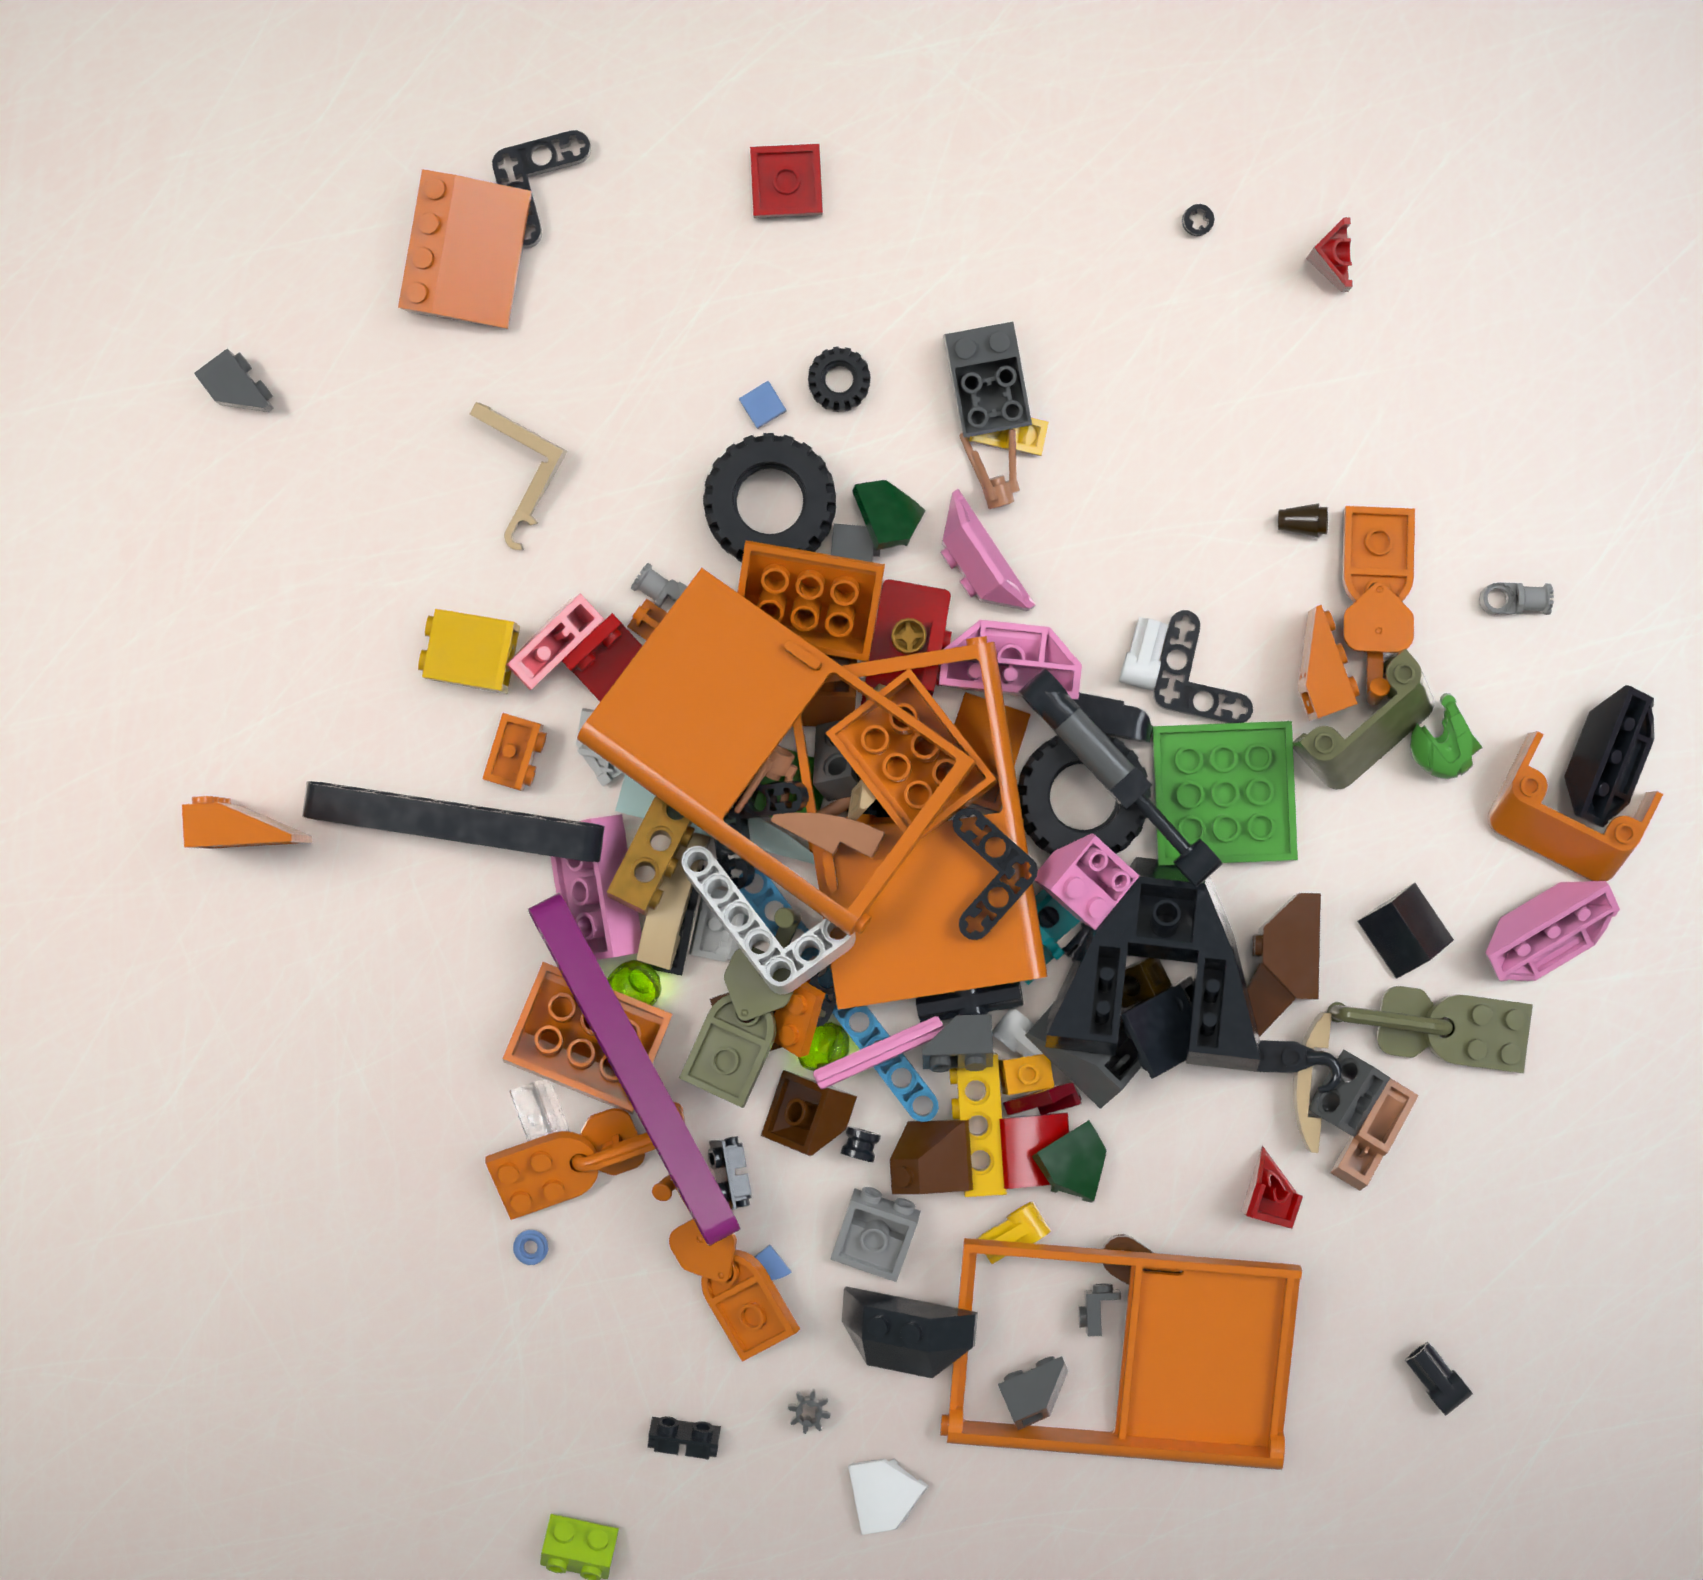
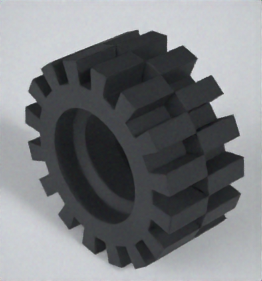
[808,346,871,412]

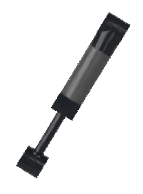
[1018,668,1223,888]

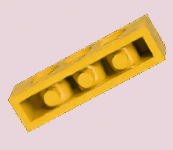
[949,1053,1007,1197]

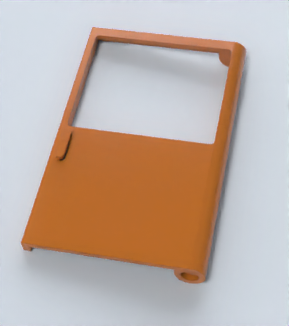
[577,568,976,936]
[793,636,1048,1010]
[940,1238,1302,1470]

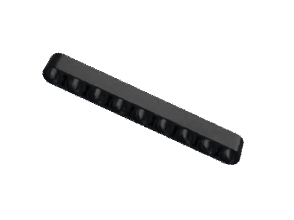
[302,781,605,862]

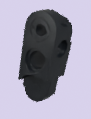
[1073,692,1153,743]

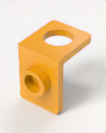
[998,1054,1054,1095]

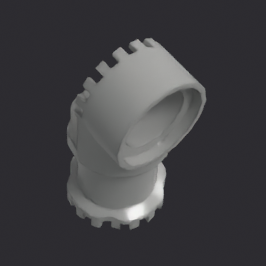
[631,563,687,608]
[1479,582,1554,615]

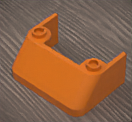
[1488,731,1663,881]

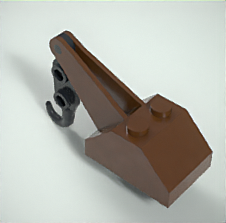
[1247,893,1342,1093]

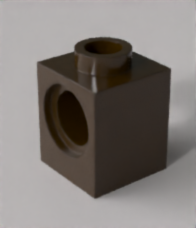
[1122,958,1172,1009]

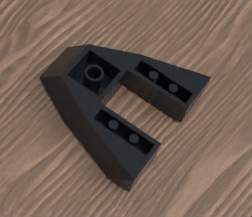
[1045,857,1260,1072]

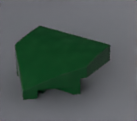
[852,480,926,551]
[1032,1120,1107,1203]

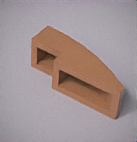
[771,812,885,859]
[1330,1078,1419,1191]

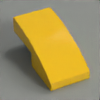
[969,417,1049,456]

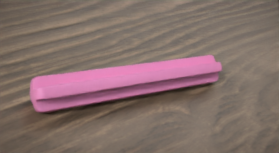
[813,1016,944,1089]

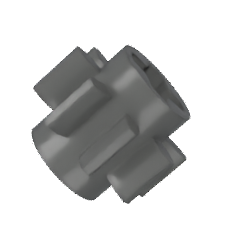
[788,1389,831,1434]

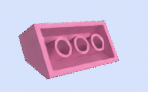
[550,814,642,960]

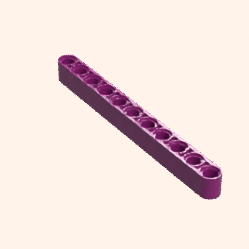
[528,893,741,1246]

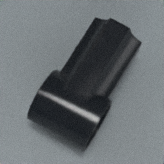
[1404,1342,1473,1416]

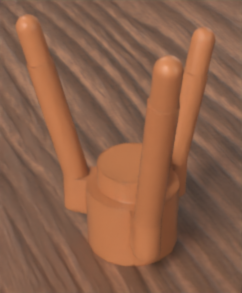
[959,429,1020,509]
[734,745,798,813]

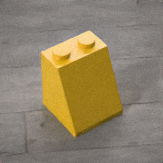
[418,609,520,694]

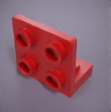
[562,613,642,702]

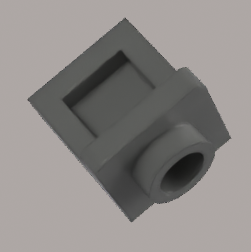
[1078,1283,1121,1336]

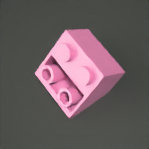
[1034,833,1139,930]

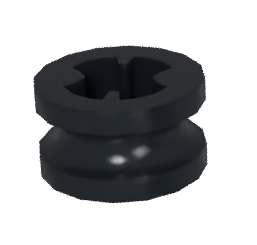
[1182,204,1215,236]

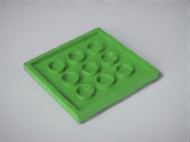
[1152,721,1298,866]

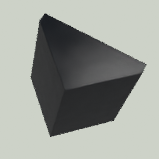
[1357,882,1454,979]

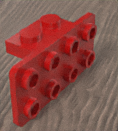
[860,579,952,706]

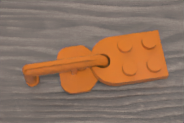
[1342,506,1415,706]
[485,1102,685,1220]
[652,1175,800,1362]

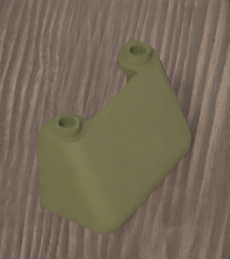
[1293,649,1434,790]

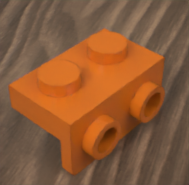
[482,713,547,791]
[774,978,825,1058]

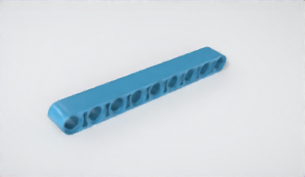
[739,868,939,1122]

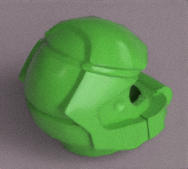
[1410,693,1483,779]

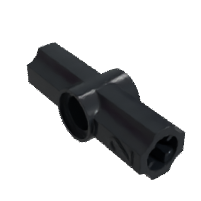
[915,982,1024,1023]

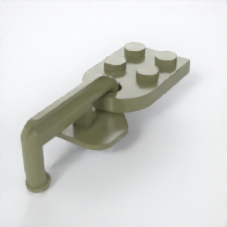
[679,907,801,1108]
[1327,986,1533,1073]

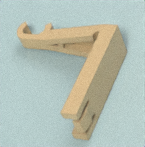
[469,402,568,550]

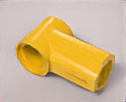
[976,1201,1051,1264]

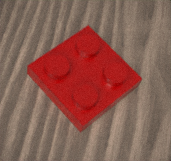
[750,144,823,218]

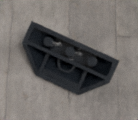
[1564,685,1655,828]
[842,1286,978,1379]

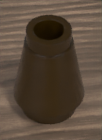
[1278,503,1328,538]

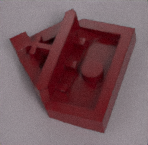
[1003,1083,1082,1116]

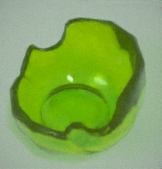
[607,960,662,1006]
[797,1022,850,1071]

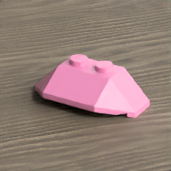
[940,489,1035,611]
[939,620,1082,700]
[1485,881,1620,981]

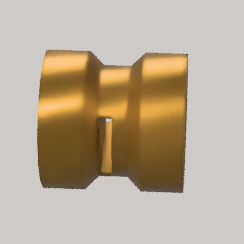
[891,618,926,655]

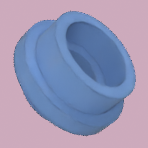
[513,1230,548,1265]

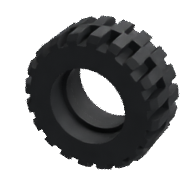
[703,433,836,562]
[1017,733,1151,855]

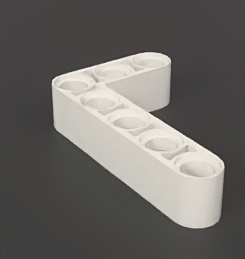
[682,846,856,995]

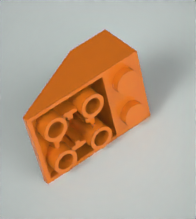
[1298,605,1360,721]
[954,692,1031,813]

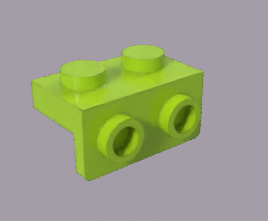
[540,1514,619,1580]

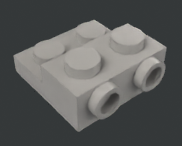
[830,1187,921,1282]

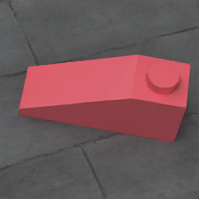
[506,593,604,690]

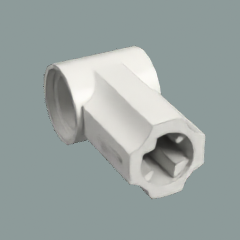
[1119,617,1168,691]
[992,1007,1054,1067]

